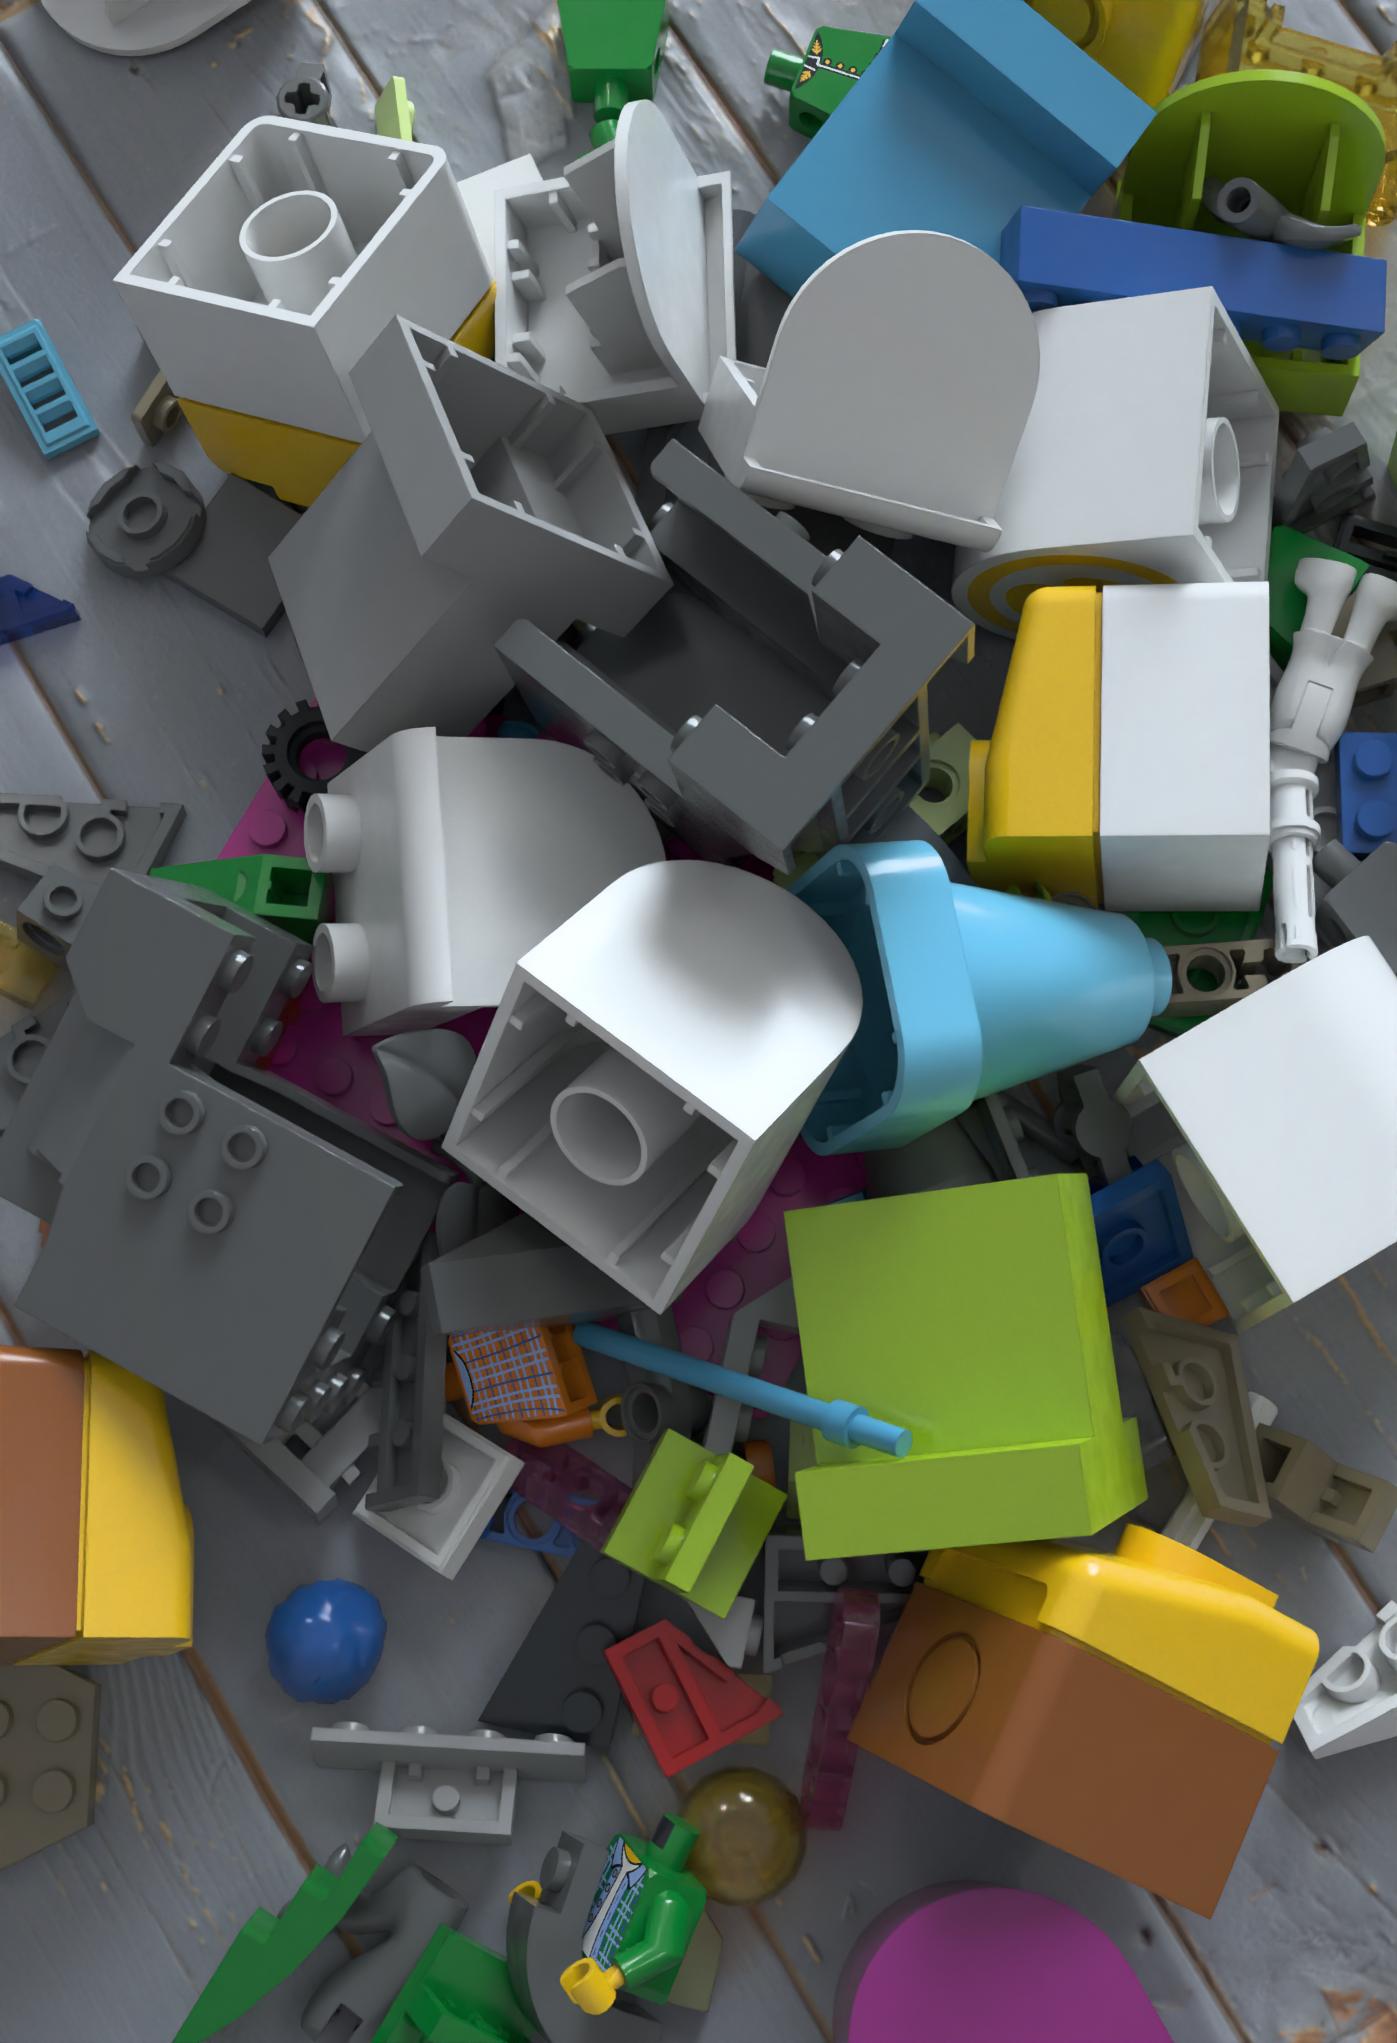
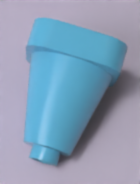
[786,840,1172,1156]

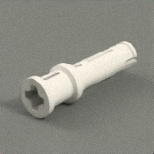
[1268,769,1321,964]

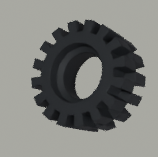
[262,699,367,814]

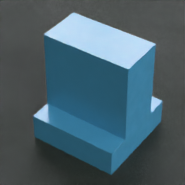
[734,0,1157,298]

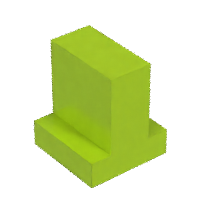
[783,1173,1148,1561]

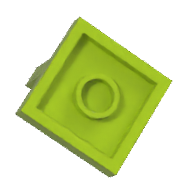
[600,1428,788,1619]

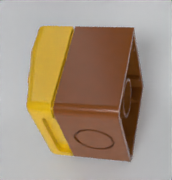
[0,1345,194,1666]
[846,1523,1319,1920]

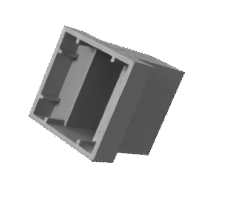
[268,314,674,753]

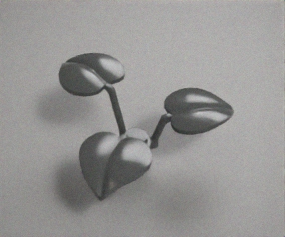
[371,1028,519,1256]

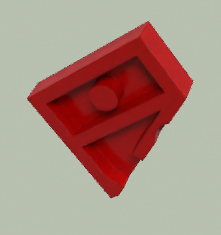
[602,1619,783,1779]

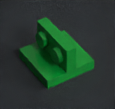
[370,1923,535,2043]

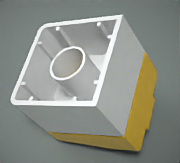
[112,116,497,507]
[967,581,1270,911]

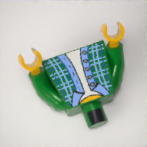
[508,1812,707,2015]

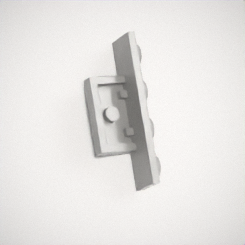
[310,1722,587,1845]

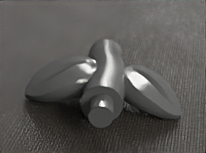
[1201,175,1362,250]

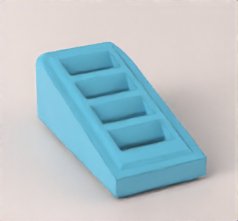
[0,319,101,461]

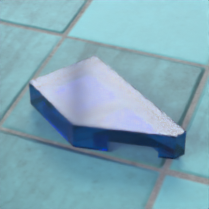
[0,574,81,646]

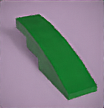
[171,1821,399,2043]

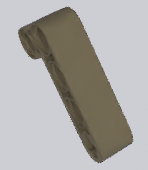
[1051,892,1301,1019]

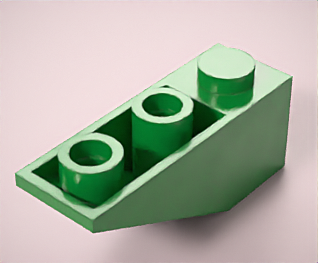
[150,854,335,945]

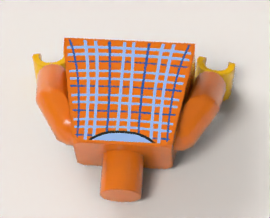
[444,1324,628,1448]

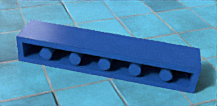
[1000,205,1387,360]

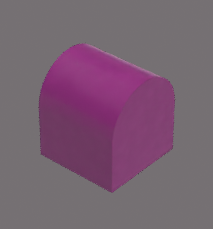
[832,1880,1174,2043]

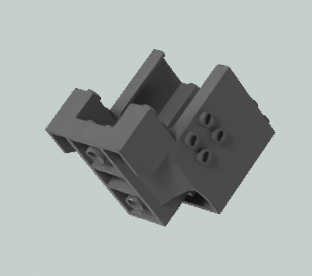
[494,438,975,875]
[0,868,459,1446]

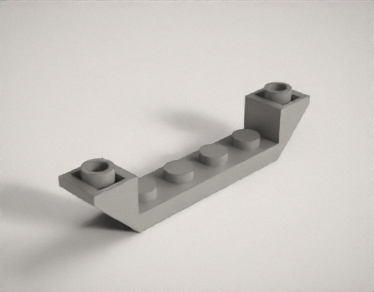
[684,1277,800,1669]

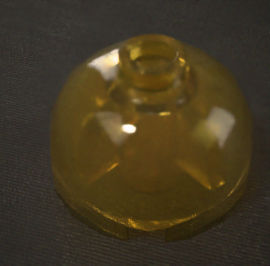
[676,1765,807,1907]

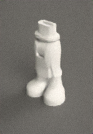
[1270,558,1397,774]

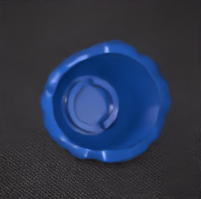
[265,1578,387,1704]

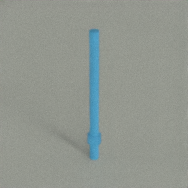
[573,1322,913,1458]

